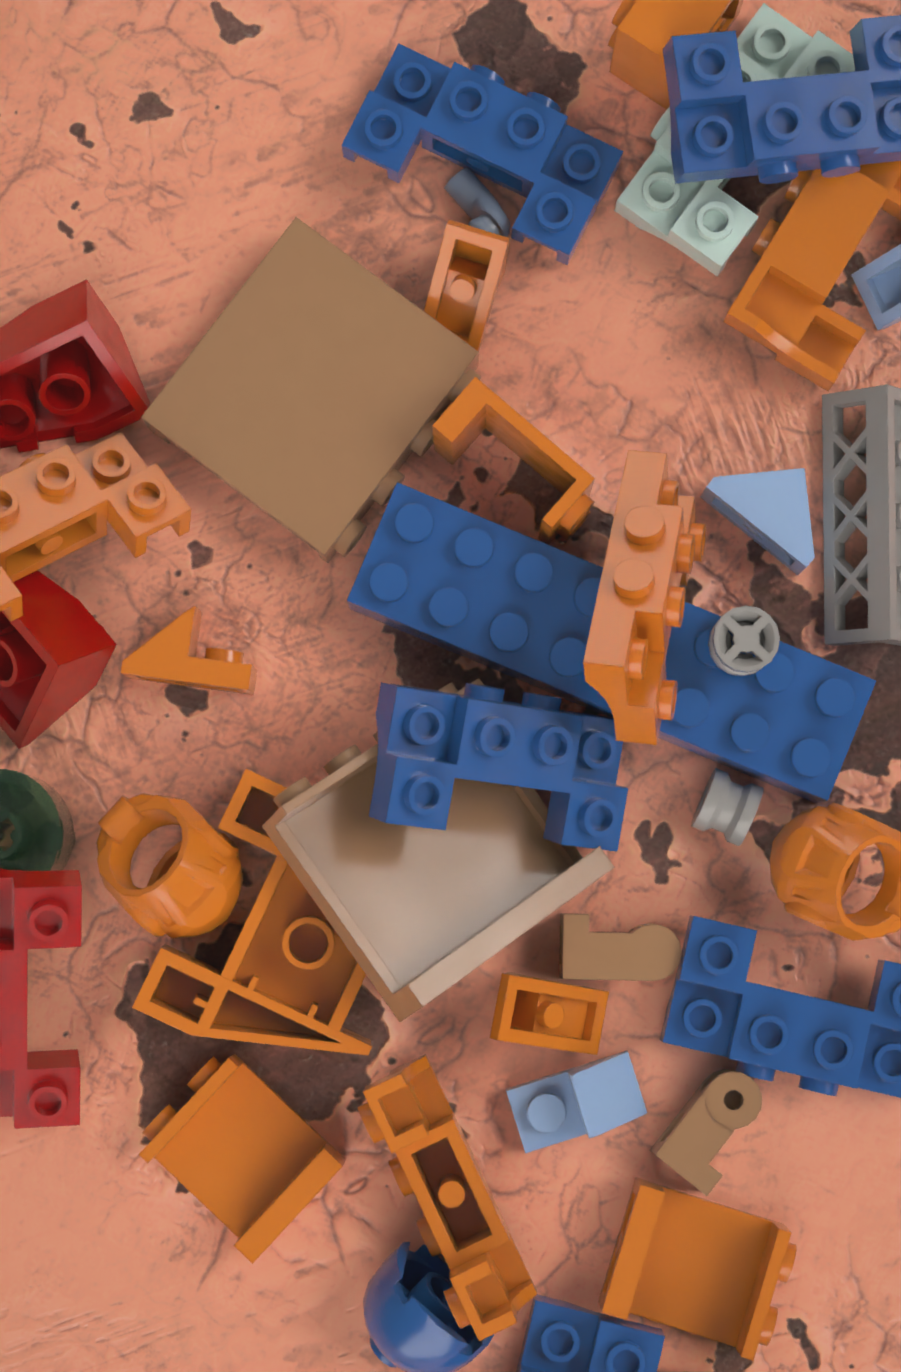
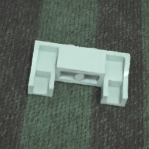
[614,3,855,277]

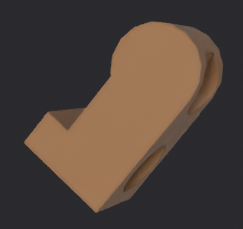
[559,913,682,981]
[650,1069,762,1196]

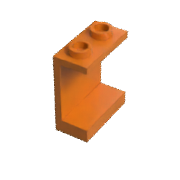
[432,377,595,545]
[138,1054,346,1264]
[598,1177,797,1361]

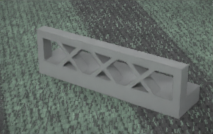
[822,384,901,646]

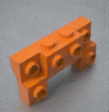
[723,161,901,391]
[0,432,192,622]
[583,450,706,745]
[358,1054,537,1341]

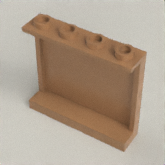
[141,217,481,563]
[262,678,615,1022]

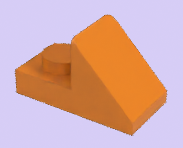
[424,219,510,352]
[121,606,257,695]
[489,972,609,1055]

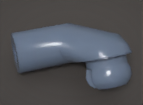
[444,167,511,237]

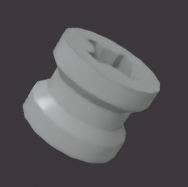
[708,605,780,677]
[691,768,764,846]

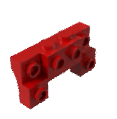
[0,868,82,1129]

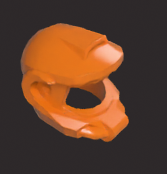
[96,793,243,939]
[770,802,901,941]

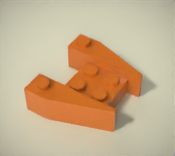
[132,769,372,1056]

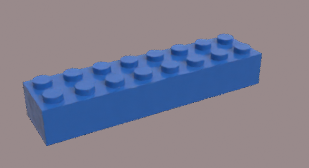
[347,482,876,804]

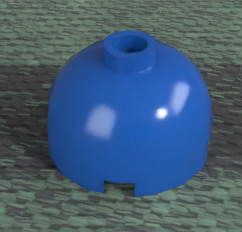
[363,1242,494,1372]

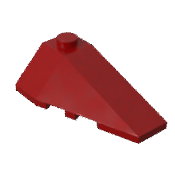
[0,279,151,453]
[0,570,117,749]

